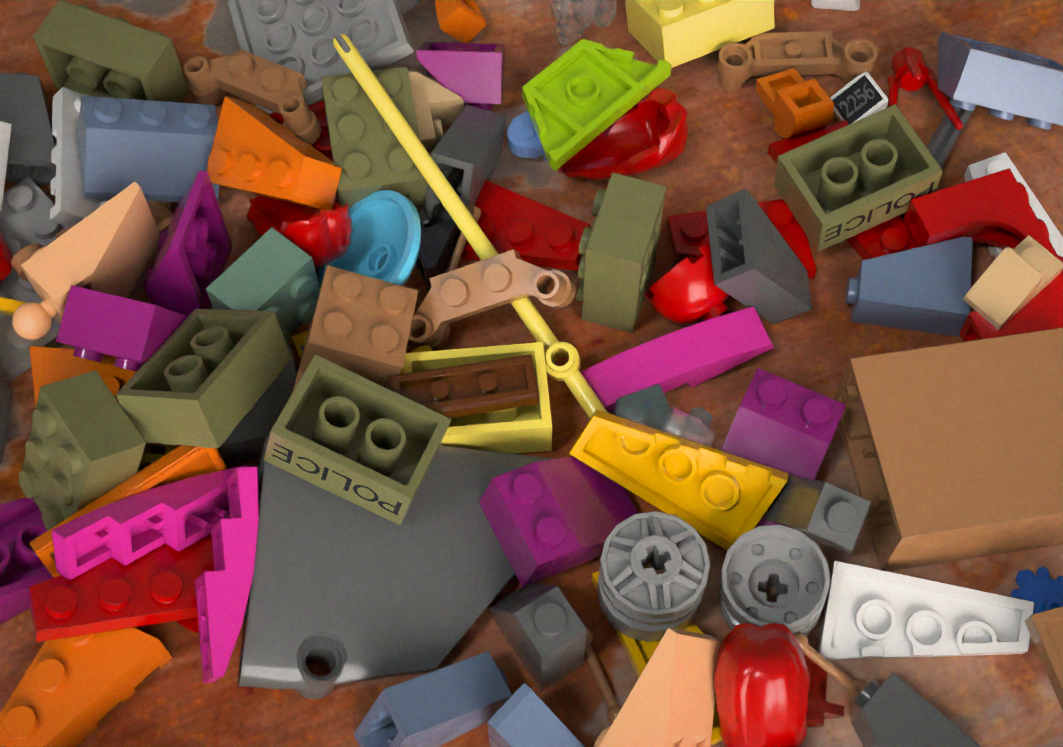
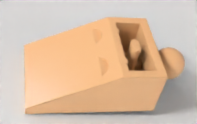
[12,182,160,340]
[594,628,721,747]

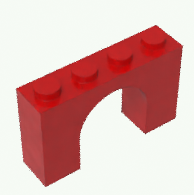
[903,168,1063,342]

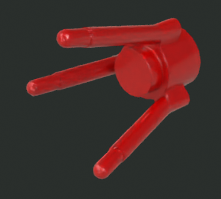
[887,47,963,130]

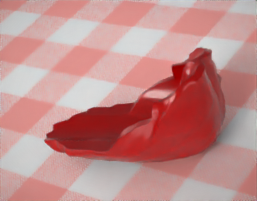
[557,88,689,181]
[246,196,353,267]
[713,623,810,747]

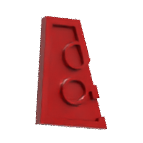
[461,180,591,271]
[666,199,817,279]

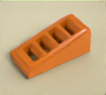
[435,0,487,43]

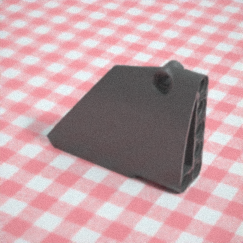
[238,436,553,699]

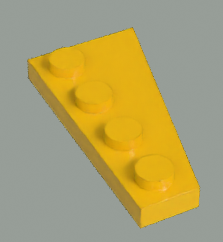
[569,409,789,550]

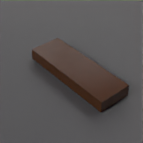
[389,354,540,418]

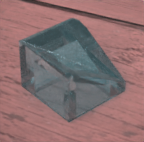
[614,384,678,436]

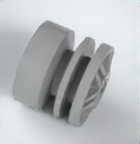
[597,511,710,642]
[719,525,830,636]

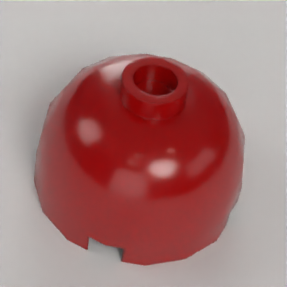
[643,242,729,325]

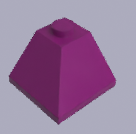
[417,42,505,111]

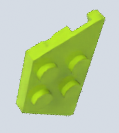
[522,39,672,171]

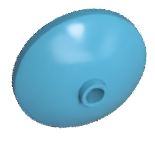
[318,190,421,289]

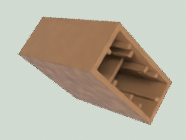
[834,328,1063,572]

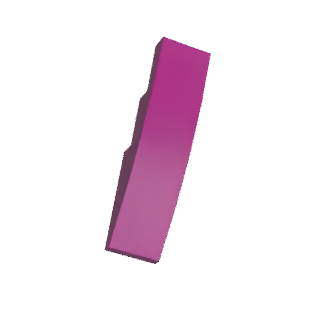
[581,306,774,413]
[52,465,248,580]
[195,467,259,684]

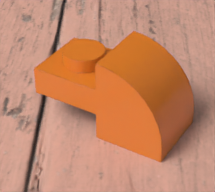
[756,68,834,138]

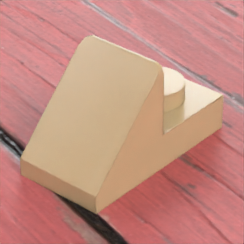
[408,71,464,155]
[963,235,1063,330]

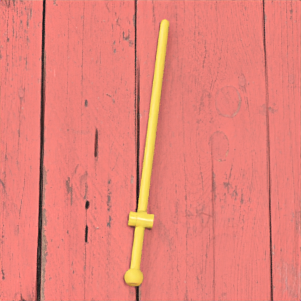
[333,33,608,418]

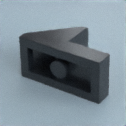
[405,194,460,291]

